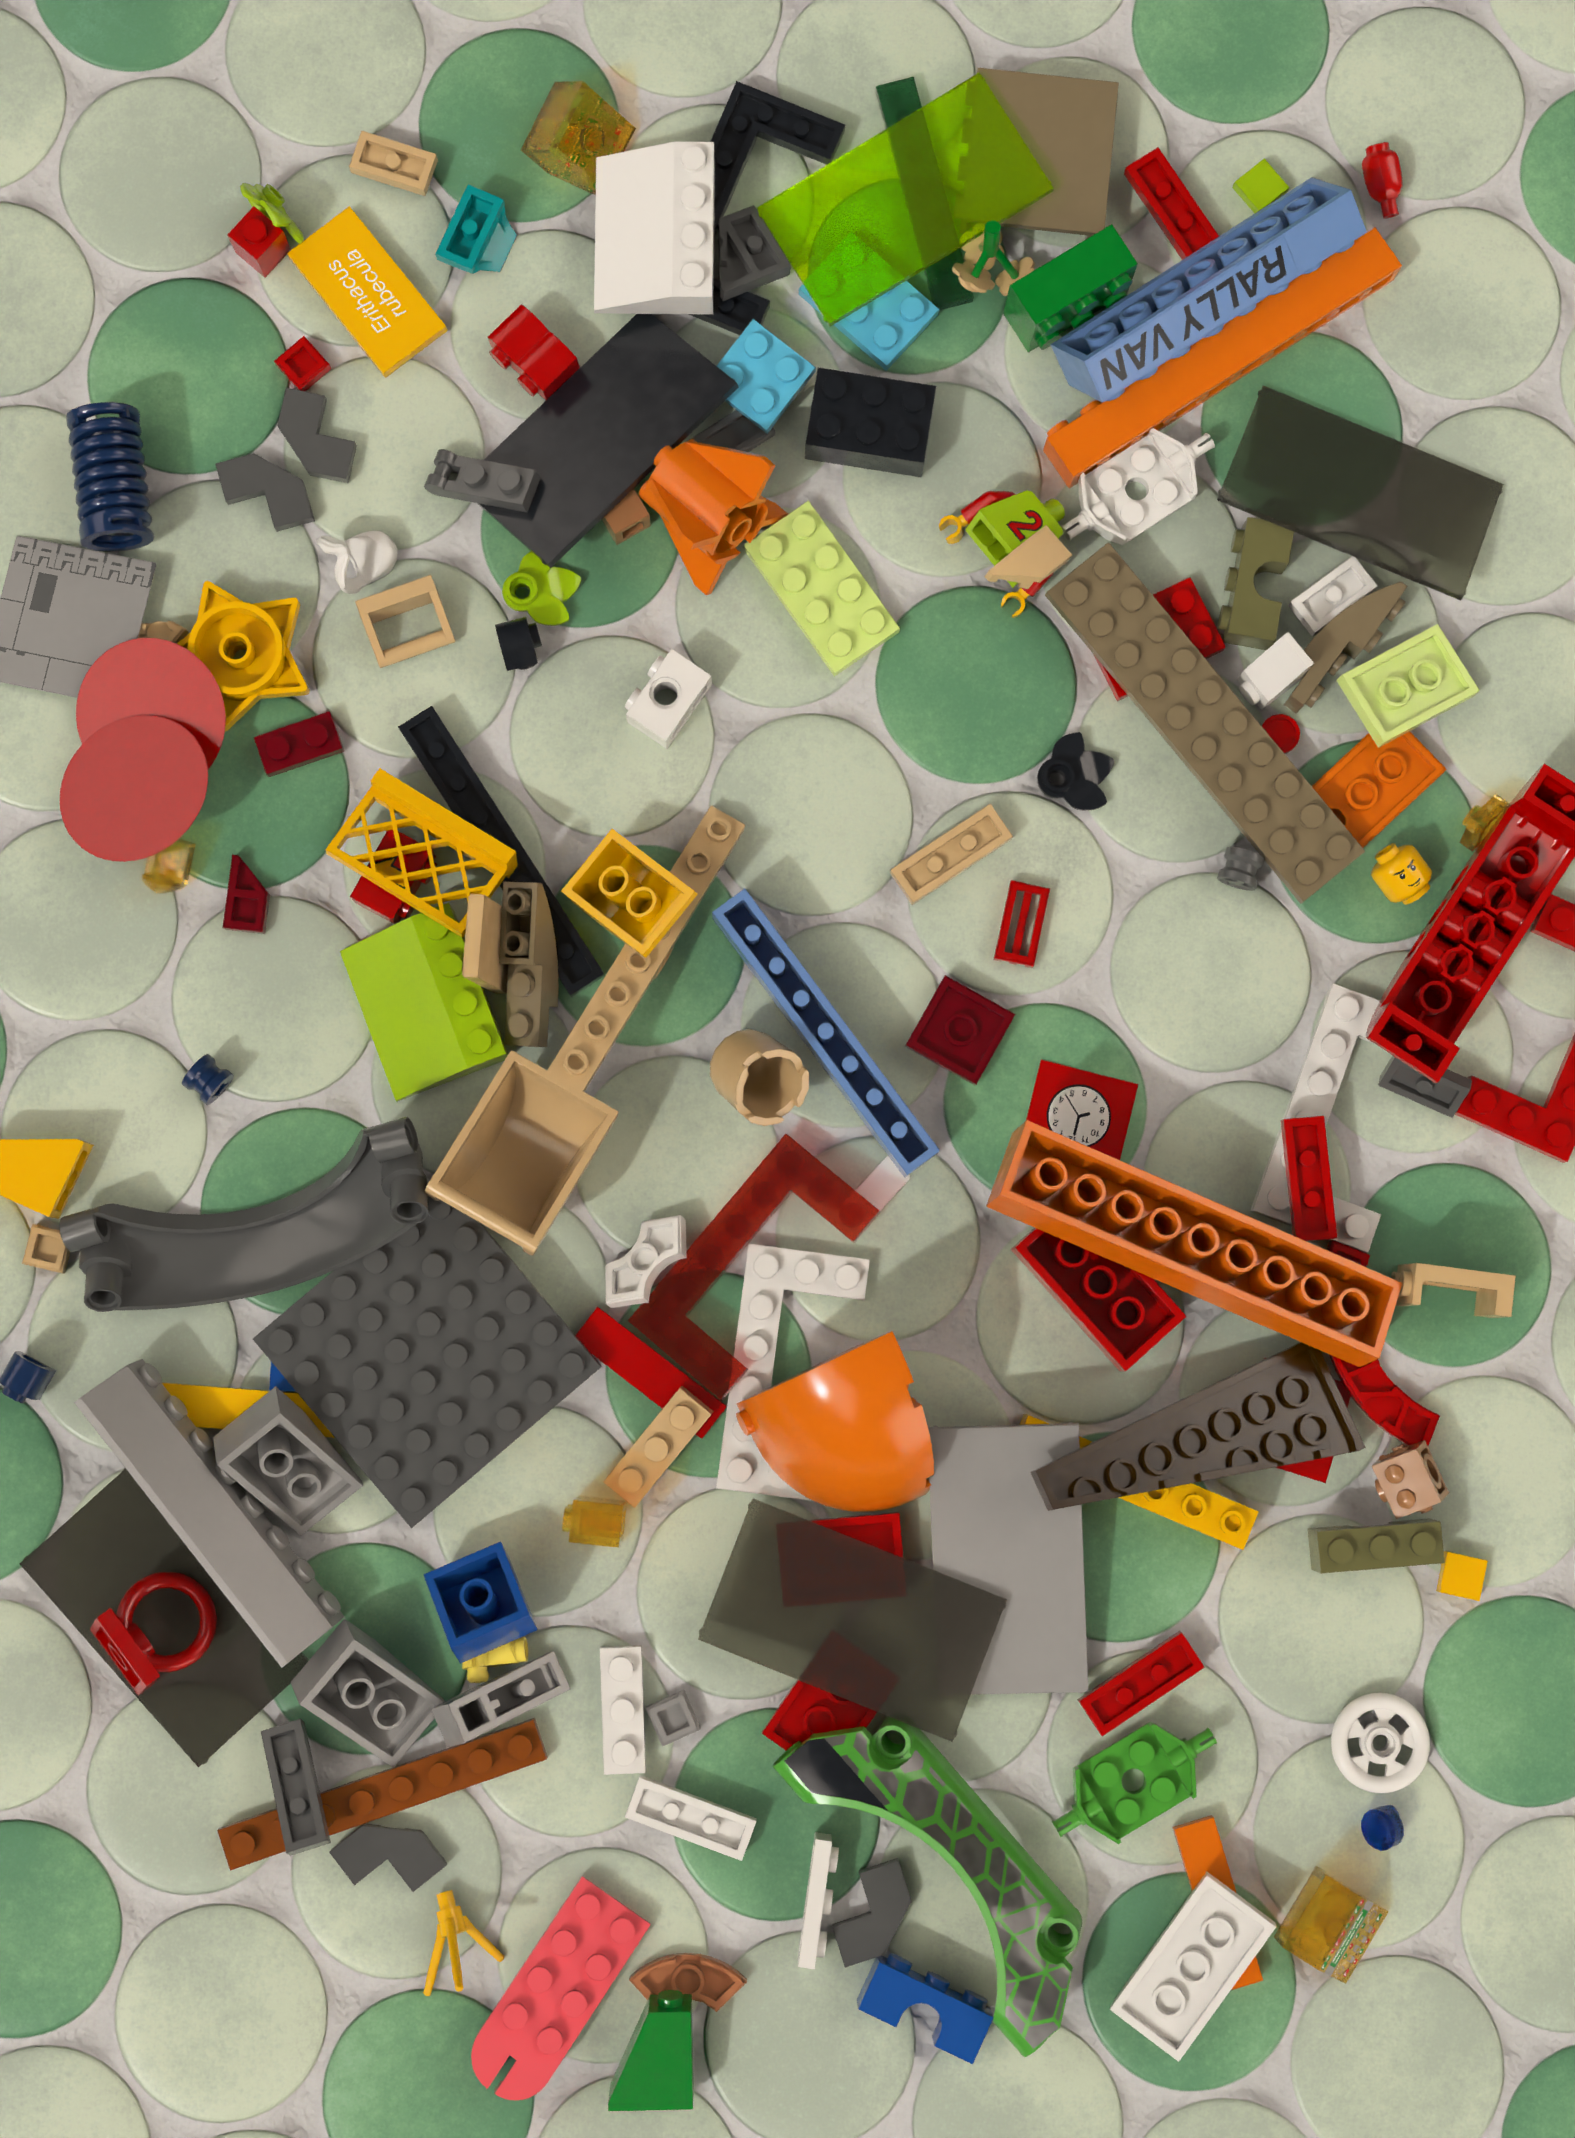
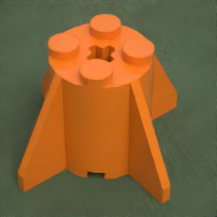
[639,439,788,595]

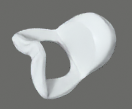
[316,531,398,594]

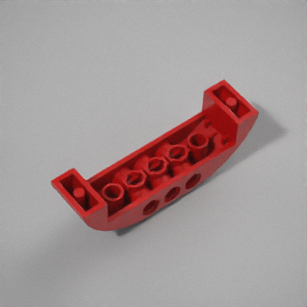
[1366,763,1575,1083]

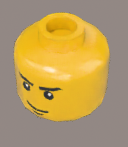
[1371,843,1432,905]

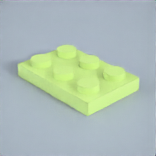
[1336,624,1480,748]

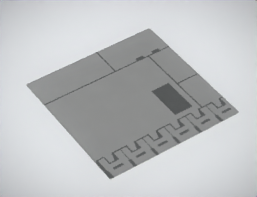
[0,536,157,698]

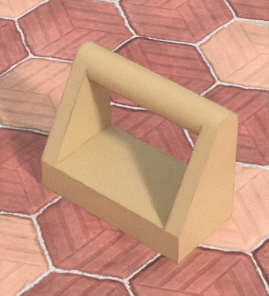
[355,575,456,668]

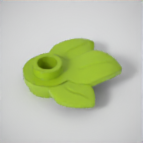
[240,183,304,244]
[502,551,581,626]

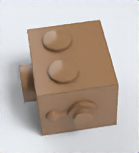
[1372,1440,1449,1519]

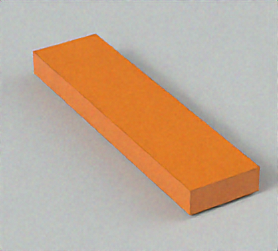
[1172,1815,1263,1990]

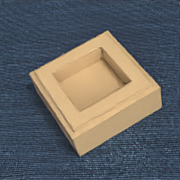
[22,1224,70,1273]

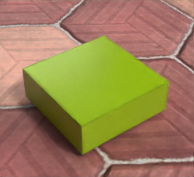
[1232,158,1290,214]

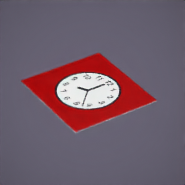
[1026,1060,1139,1160]

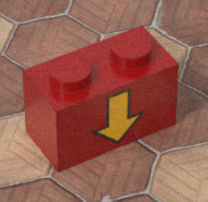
[350,830,438,924]

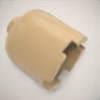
[710,1029,809,1126]

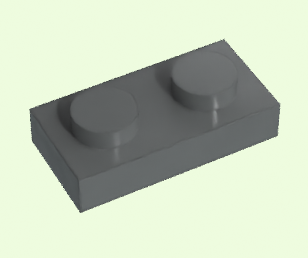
[1378,1055,1472,1118]

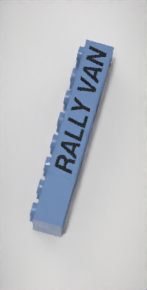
[1051,177,1367,403]

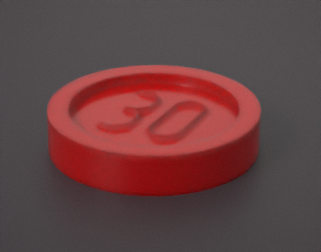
[1261,714,1300,754]

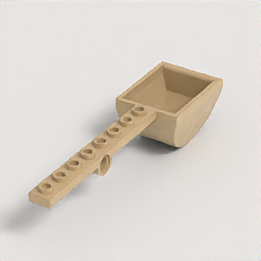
[425,806,746,1256]

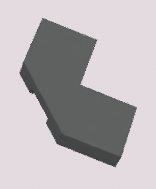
[277,388,357,483]
[215,453,315,532]
[329,1823,447,1892]
[832,1858,911,1968]

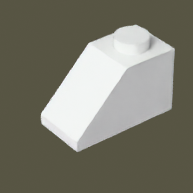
[1237,632,1314,710]

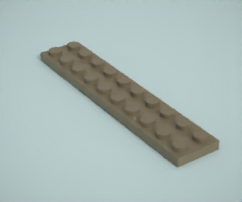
[1045,542,1365,904]

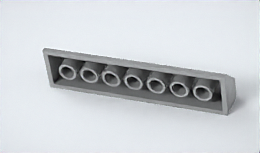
[74,1359,345,1668]

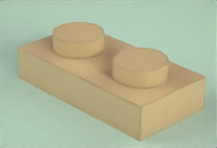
[349,130,438,196]

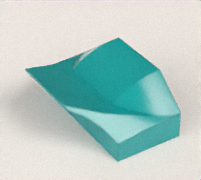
[435,184,517,274]

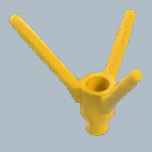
[423,1890,504,1996]

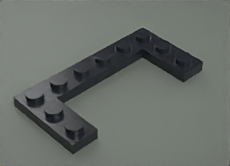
[688,81,845,335]

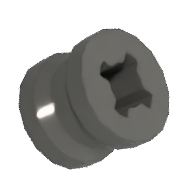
[1217,847,1265,891]

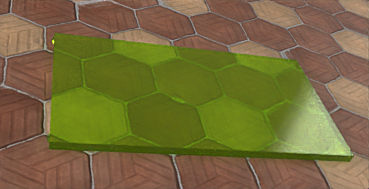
[757,72,1054,327]

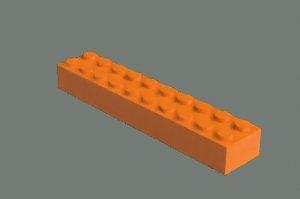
[986,1120,1402,1367]

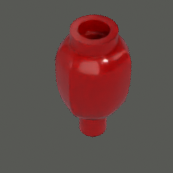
[1362,142,1403,219]

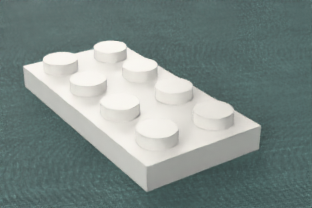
[1110,1872,1276,2062]

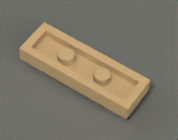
[890,804,1013,905]
[603,1386,714,1508]

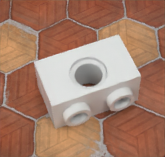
[625,649,712,749]

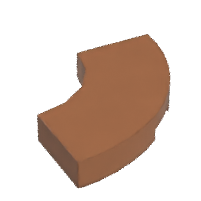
[629,1953,747,2012]

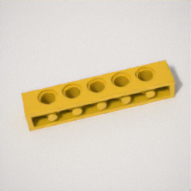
[1019,1414,1259,1550]

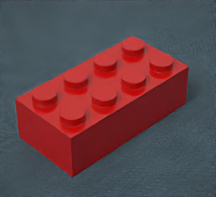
[1011,1228,1187,1372]

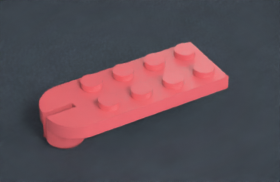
[471,1876,651,2100]

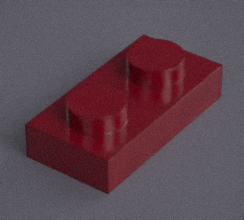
[254,711,345,777]

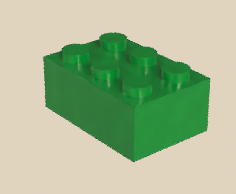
[1003,224,1138,353]

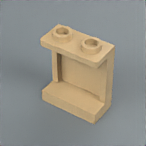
[1391,1263,1516,1318]

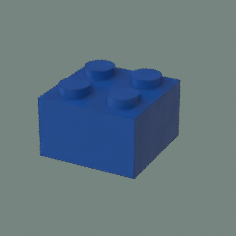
[423,1541,538,1664]

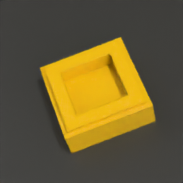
[1436,1551,1488,1601]

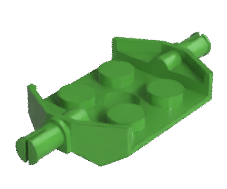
[1052,1721,1217,1844]

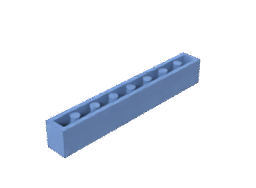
[712,888,940,1178]

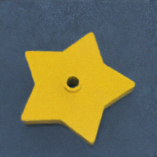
[177,581,310,732]

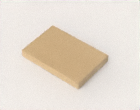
[462,894,508,994]

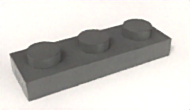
[261,1719,331,1856]

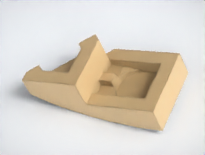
[984,525,1072,589]

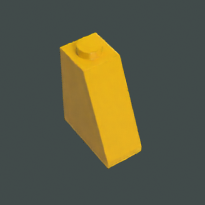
[0,1139,94,1219]

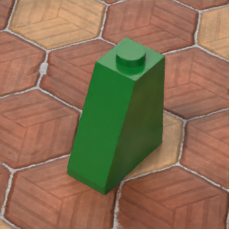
[608,1990,694,2111]

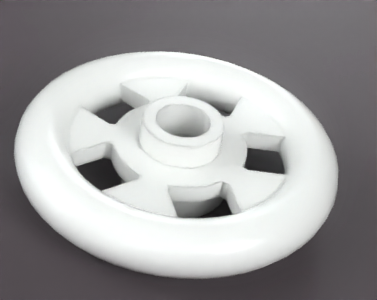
[1331,1692,1430,1793]

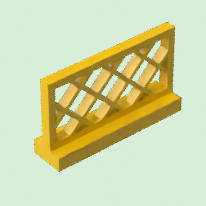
[325,768,518,938]

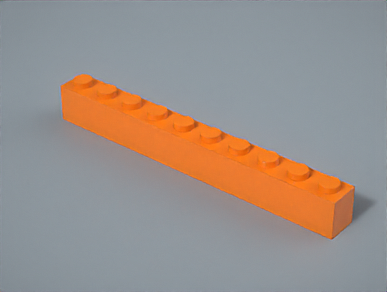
[1043,227,1402,489]

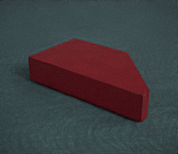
[222,854,270,934]

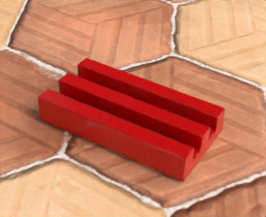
[993,880,1050,968]

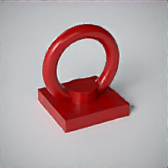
[90,1572,217,1696]

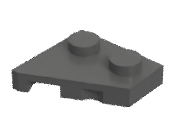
[718,205,791,301]

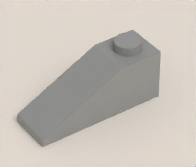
[431,1651,570,1747]

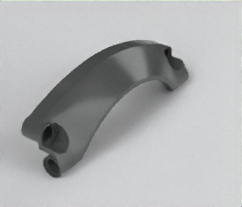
[59,1117,428,1312]

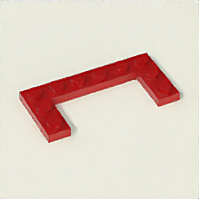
[1455,894,1575,1163]

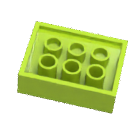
[340,902,508,1102]

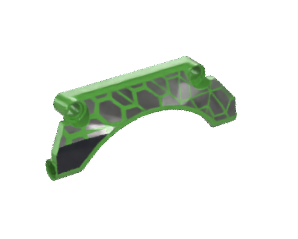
[773,1713,1082,2057]

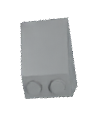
[213,1386,363,1536]
[291,1619,445,1767]

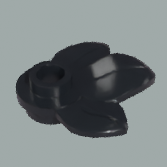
[1037,732,1114,811]

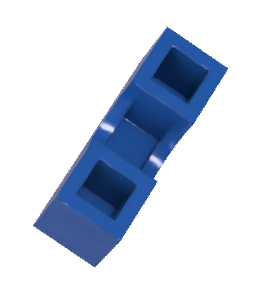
[857,1953,994,2064]

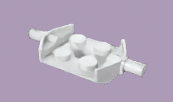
[1061,428,1215,545]

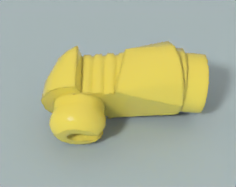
[462,1636,529,1683]

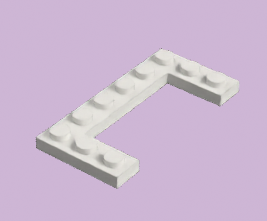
[1251,983,1381,1253]
[716,1244,870,1501]

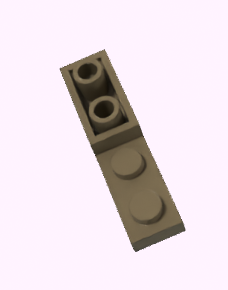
[1283,582,1408,714]
[499,882,559,1047]

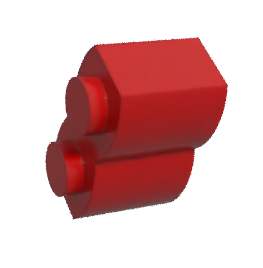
[488,304,580,400]

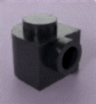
[495,617,542,671]

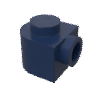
[0,1351,56,1403]

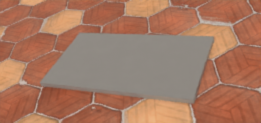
[928,1422,1088,1696]

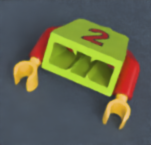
[939,490,1065,618]

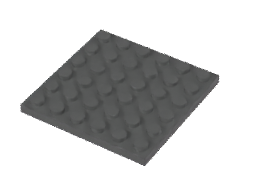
[253,1196,602,1529]

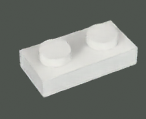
[1288,555,1378,636]

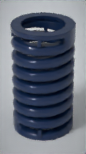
[66,402,154,552]

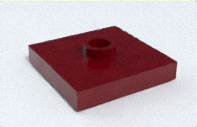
[905,975,1016,1086]

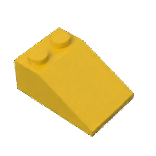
[561,829,698,958]

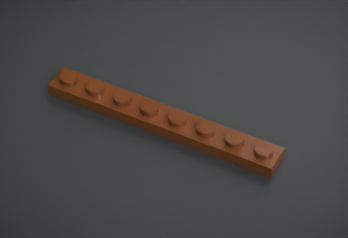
[217,1718,548,1871]

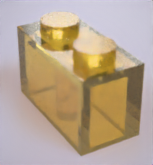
[562,1495,627,1548]

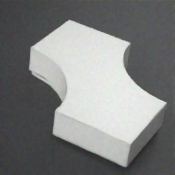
[605,1215,687,1308]

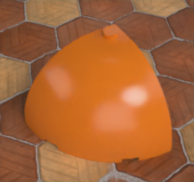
[736,1331,934,1512]

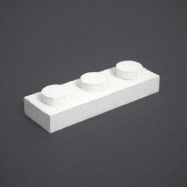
[600,1645,646,1775]
[625,1775,756,1861]
[798,1832,839,1969]

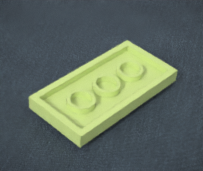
[743,501,900,677]

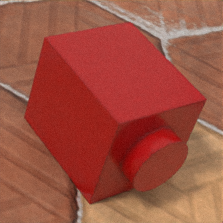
[227,206,291,278]

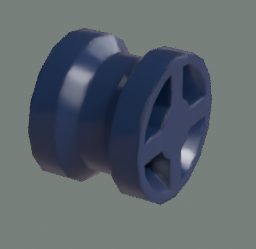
[182,1054,234,1105]

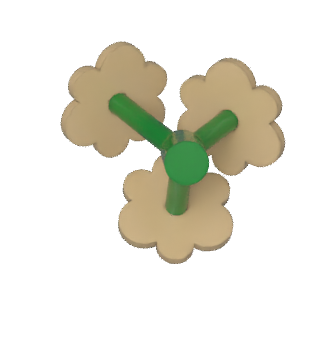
[952,220,1035,296]

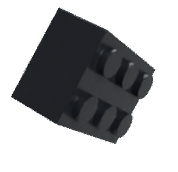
[805,367,936,477]

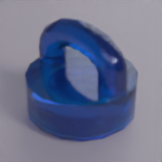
[1361,1804,1404,1851]

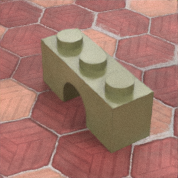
[1218,517,1295,650]
[1307,1518,1445,1574]

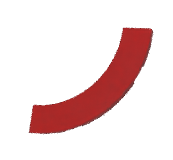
[1327,1240,1440,1446]

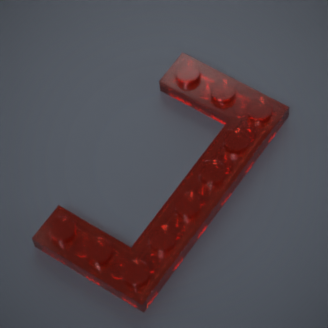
[628,1134,880,1401]

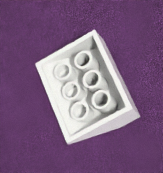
[594,142,715,314]

